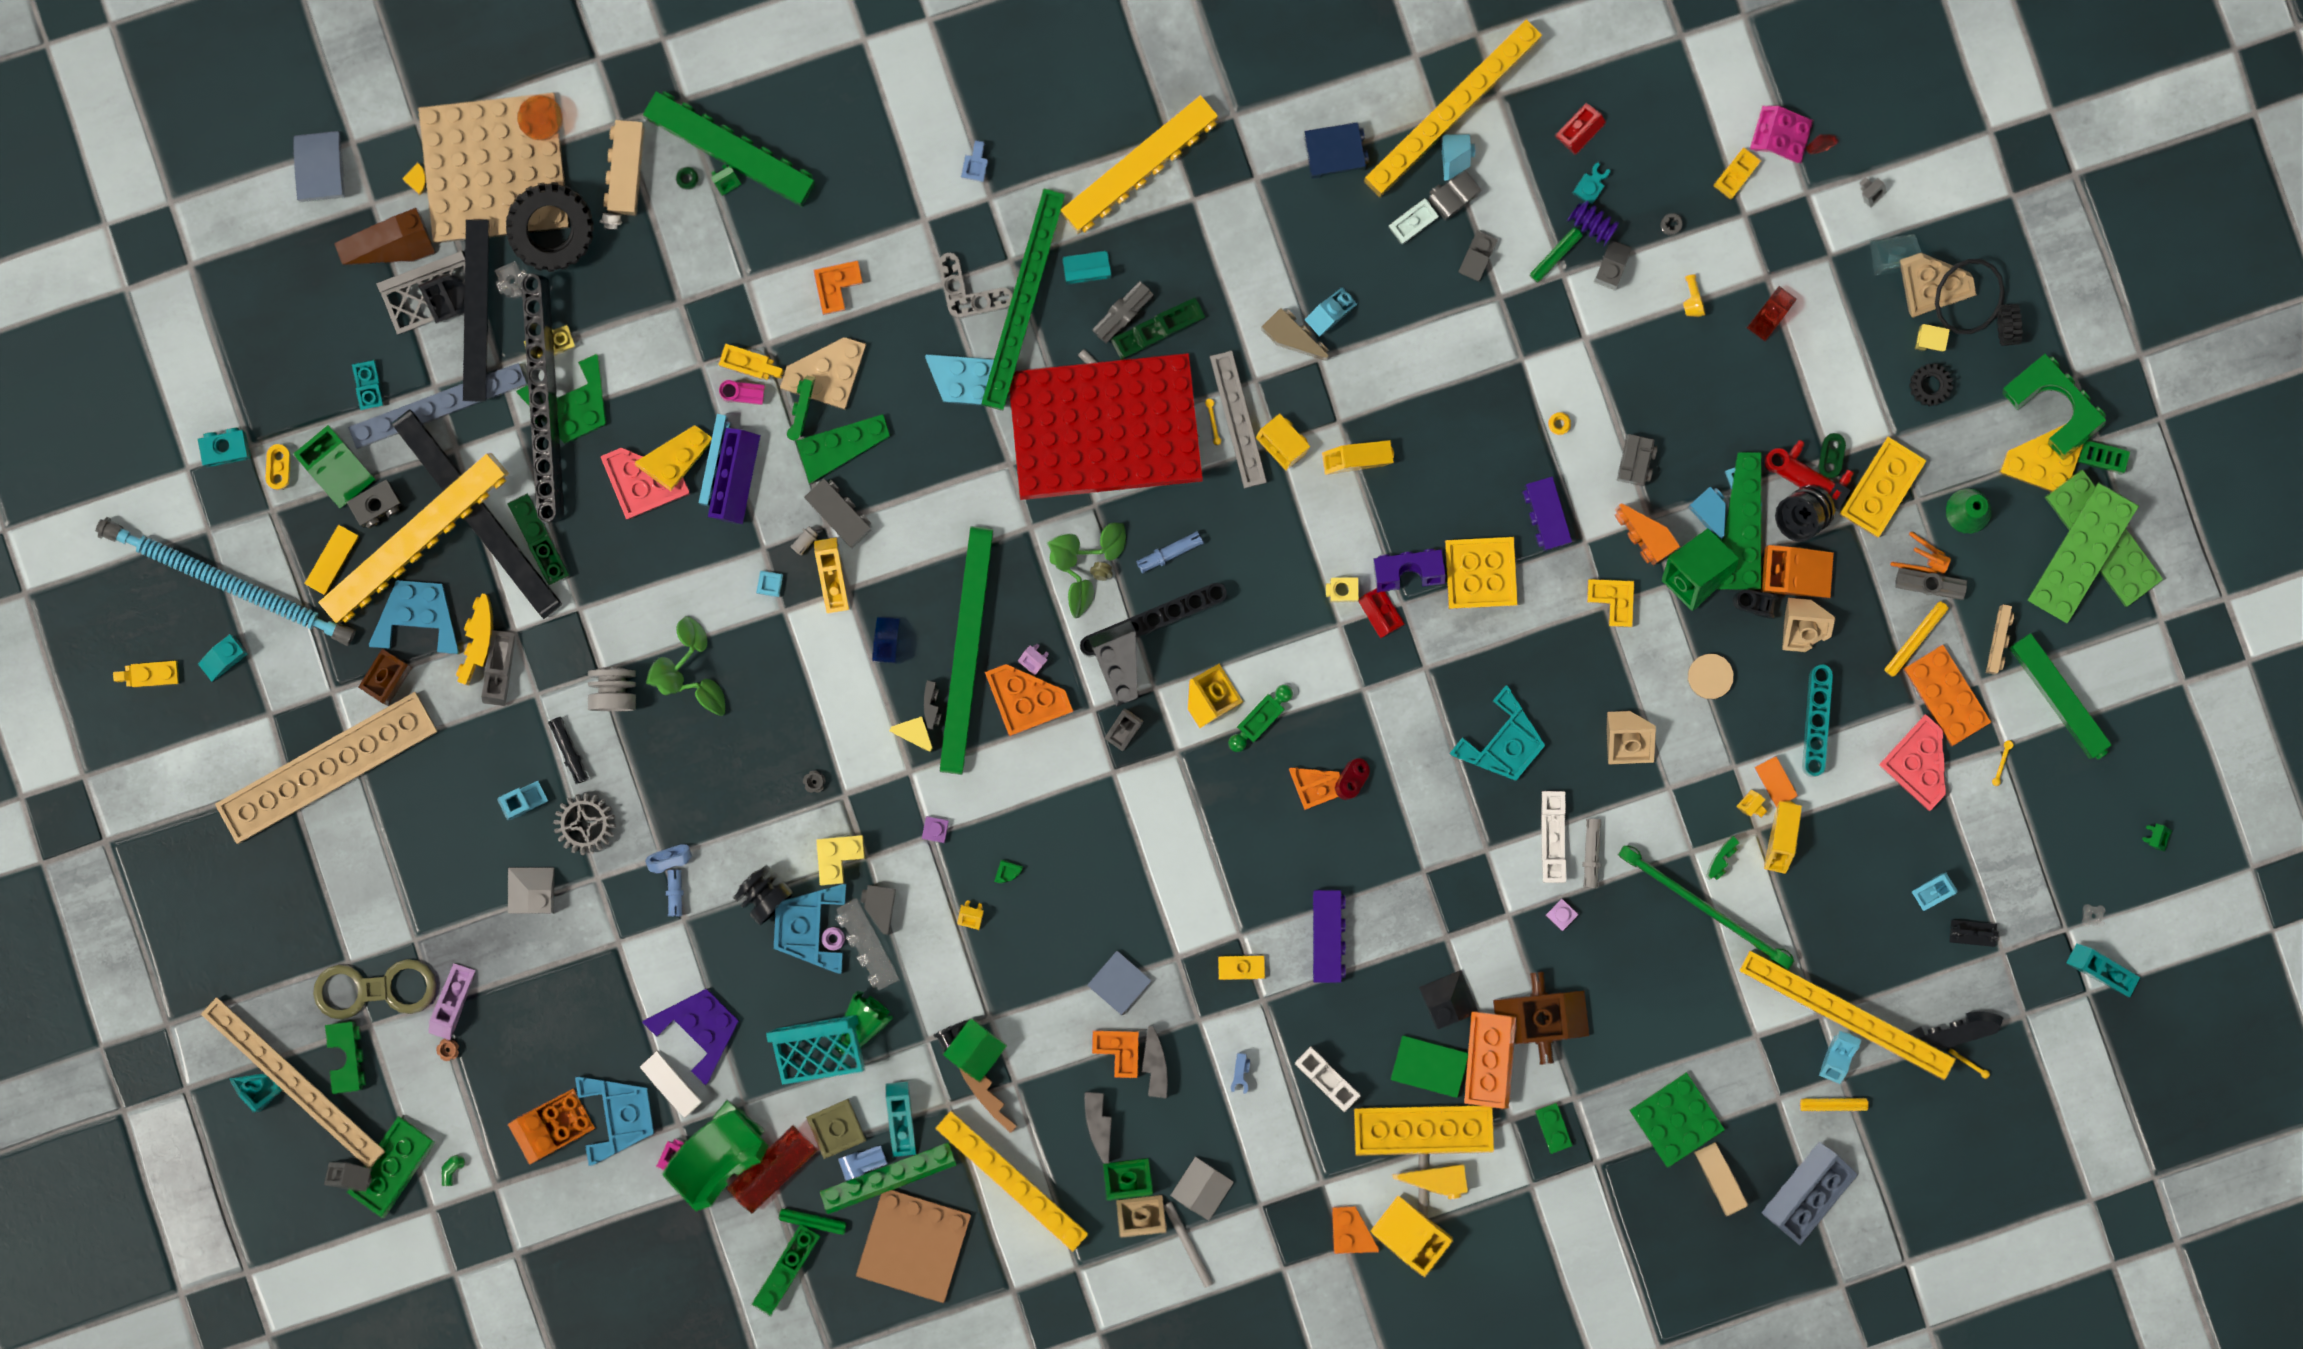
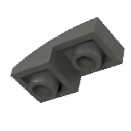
[924,680,942,730]

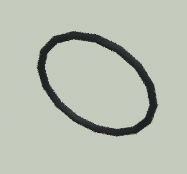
[1935,259,2005,334]

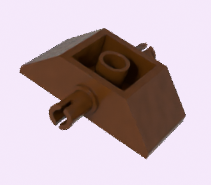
[1493,972,1589,1065]

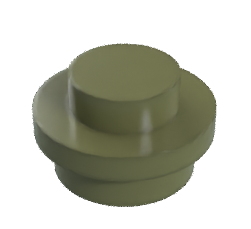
[1090,562,1113,581]

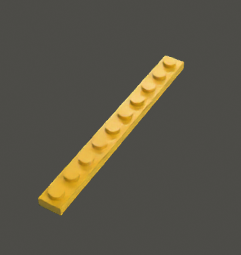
[1739,951,1955,1080]

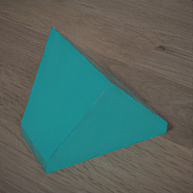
[229,1073,283,1112]

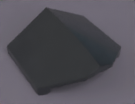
[418,273,465,324]

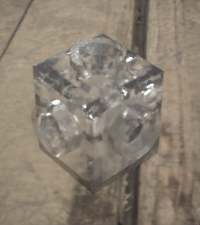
[495,261,527,299]

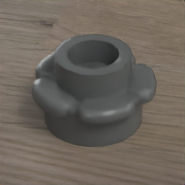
[803,771,826,793]

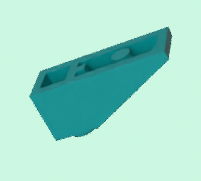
[2067,943,2140,998]
[885,1081,916,1157]

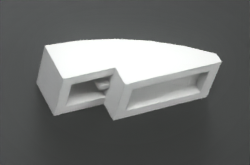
[640,1051,703,1118]

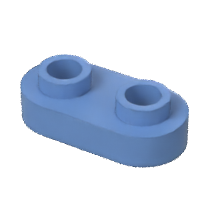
[645,844,692,873]

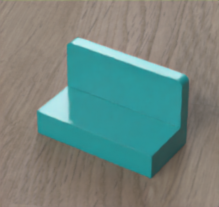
[1063,251,1111,285]

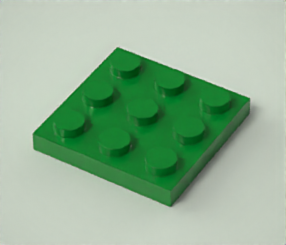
[1629,1072,1725,1168]

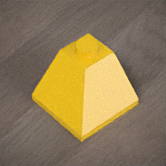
[1188,664,1243,728]

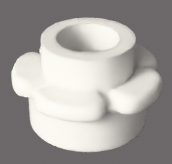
[600,213,622,229]

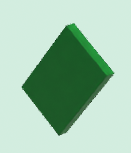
[1390,1036,1468,1098]

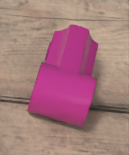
[719,380,765,405]

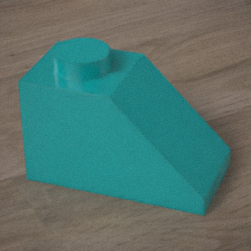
[198,634,248,682]

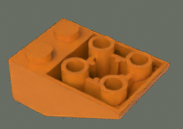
[1615,503,1680,566]
[1762,545,1833,598]
[508,1089,595,1164]

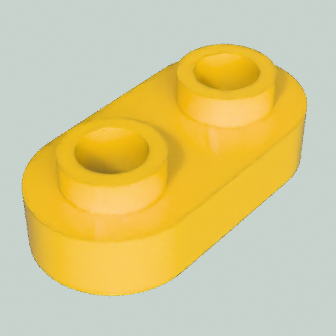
[265,444,291,490]

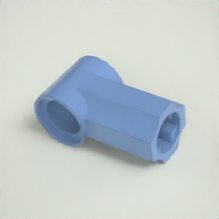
[838,1146,887,1181]

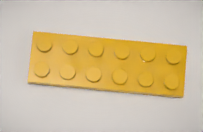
[1354,1106,1494,1156]

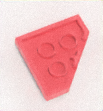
[600,448,690,520]
[1879,714,1946,811]

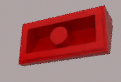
[1555,103,1606,154]
[1358,588,1404,638]

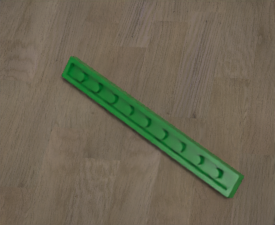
[981,188,1065,411]

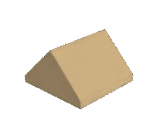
[1117,1195,1166,1237]

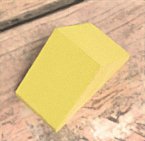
[889,717,933,752]

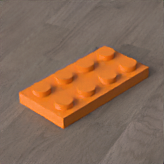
[1903,645,1991,746]
[1464,1012,1516,1109]

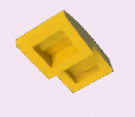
[1713,147,1761,199]

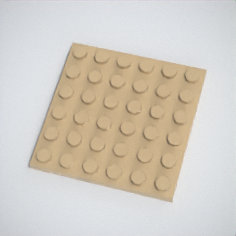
[419,92,569,243]

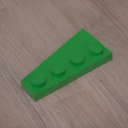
[796,414,890,485]

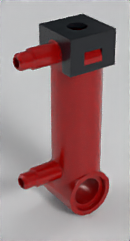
[1764,440,1853,511]

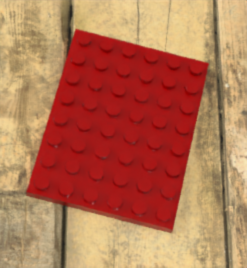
[1010,353,1203,500]

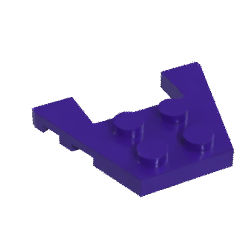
[642,989,739,1085]

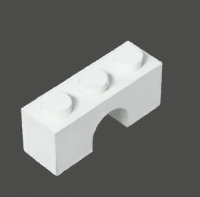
[1294,1047,1360,1112]

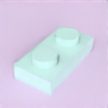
[1388,199,1439,244]

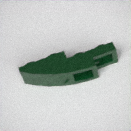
[507,493,569,586]

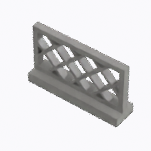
[377,251,465,334]

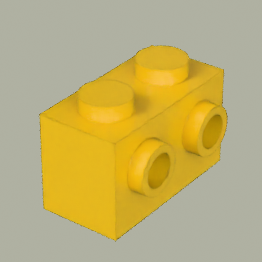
[1256,414,1311,471]

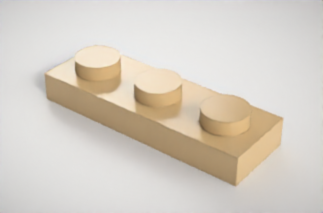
[1986,604,2014,675]

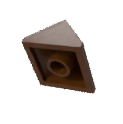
[358,649,413,706]

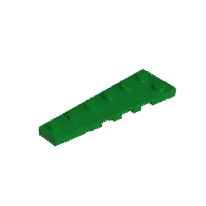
[1717,453,1761,590]

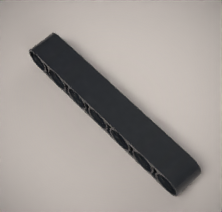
[1080,583,1227,657]

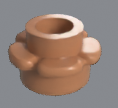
[436,1039,459,1061]

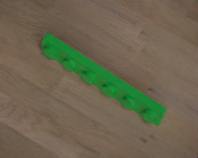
[820,1143,957,1214]

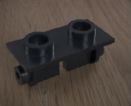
[1949,920,1999,947]

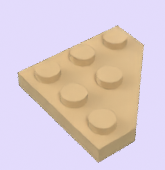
[1900,253,1976,317]
[780,337,866,410]

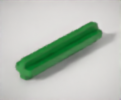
[1529,227,1582,283]
[779,1208,846,1235]

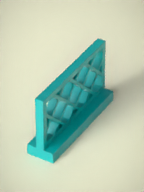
[766,1015,865,1085]

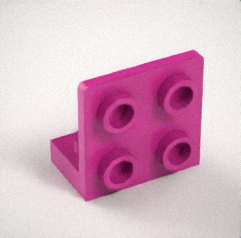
[1750,106,1812,163]

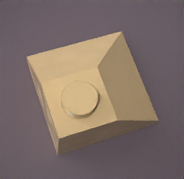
[1607,711,1656,764]

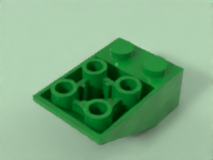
[293,425,375,509]

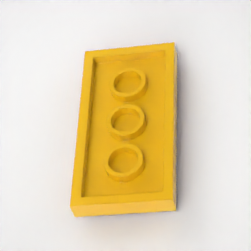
[1839,437,1927,538]

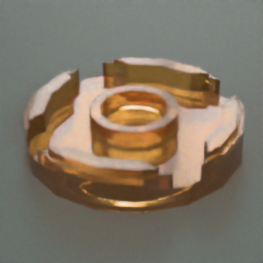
[517,95,563,141]

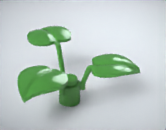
[1047,522,1126,619]
[647,616,725,716]

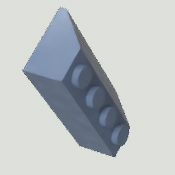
[1762,1142,1858,1245]

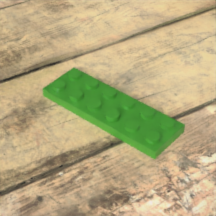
[2045,470,2163,607]
[2027,482,2139,623]

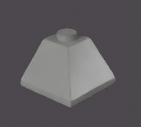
[508,868,554,914]

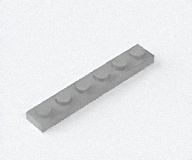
[1210,351,1266,489]

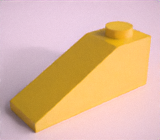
[814,537,849,614]
[1392,1165,1468,1199]

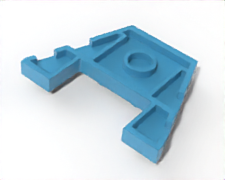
[369,580,459,654]
[774,884,846,974]
[575,1077,654,1166]

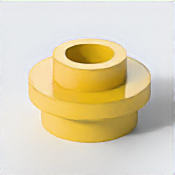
[1548,412,1571,435]

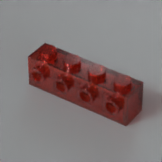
[727,1125,818,1214]

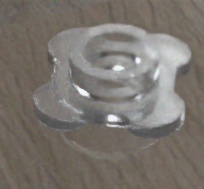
[2082,904,2105,928]

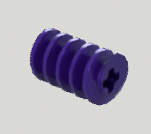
[1567,200,1619,246]

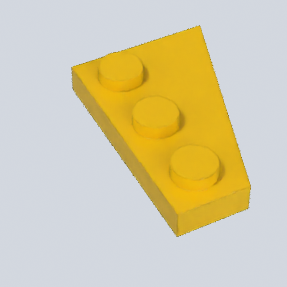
[635,425,712,491]

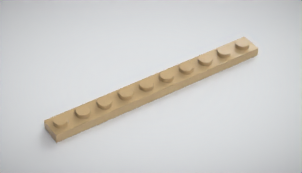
[201,997,385,1168]

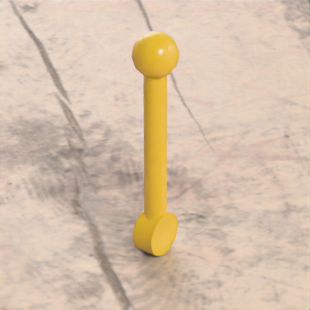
[1205,399,1222,445]
[1992,740,2013,786]
[1948,1048,1990,1079]

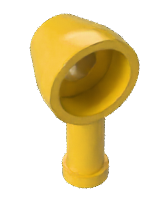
[1683,274,1706,317]

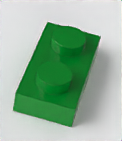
[1535,1103,1572,1154]

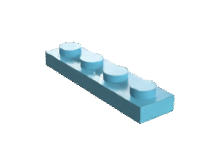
[699,414,731,507]

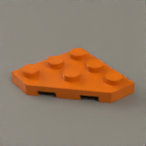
[985,664,1073,736]

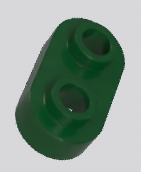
[1818,433,1846,479]

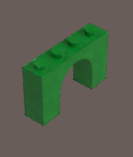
[2002,354,2106,460]

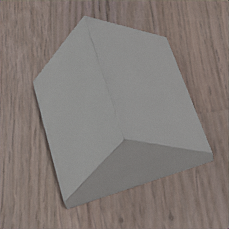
[1170,1157,1234,1220]

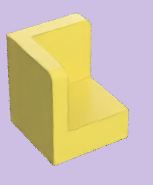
[1915,324,1950,352]

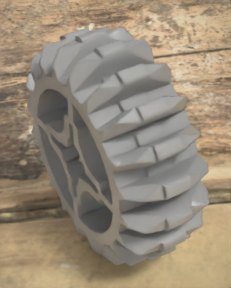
[554,793,616,855]

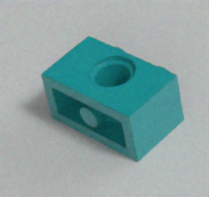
[198,427,251,468]

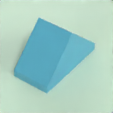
[1912,872,1958,911]

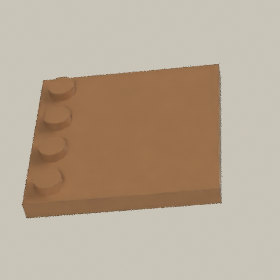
[856,1190,971,1303]

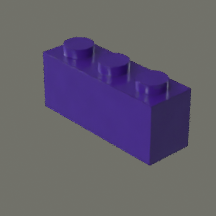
[1522,477,1572,552]

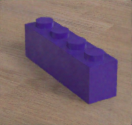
[708,428,761,524]
[1313,891,1346,983]

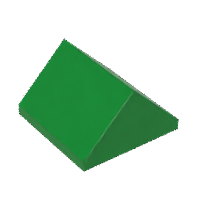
[943,1018,1007,1083]
[1103,1158,1153,1200]

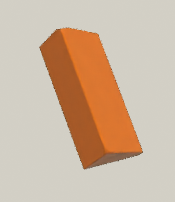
[1754,756,1798,807]

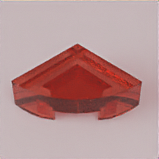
[1806,134,1838,154]

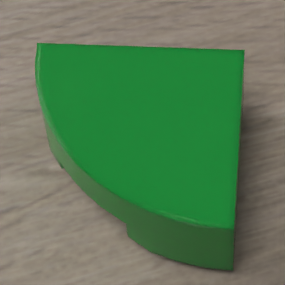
[994,860,1023,883]

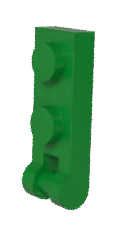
[787,375,816,441]

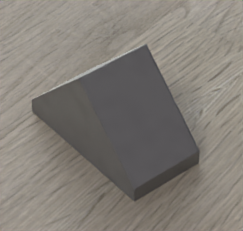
[1104,708,1143,752]

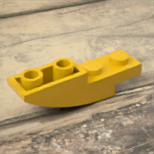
[456,593,493,686]

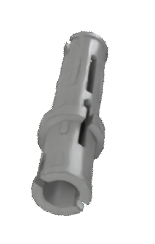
[1582,819,1601,888]

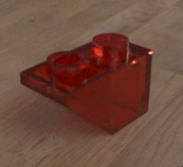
[1747,286,1797,341]

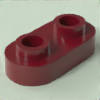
[1335,758,1370,800]

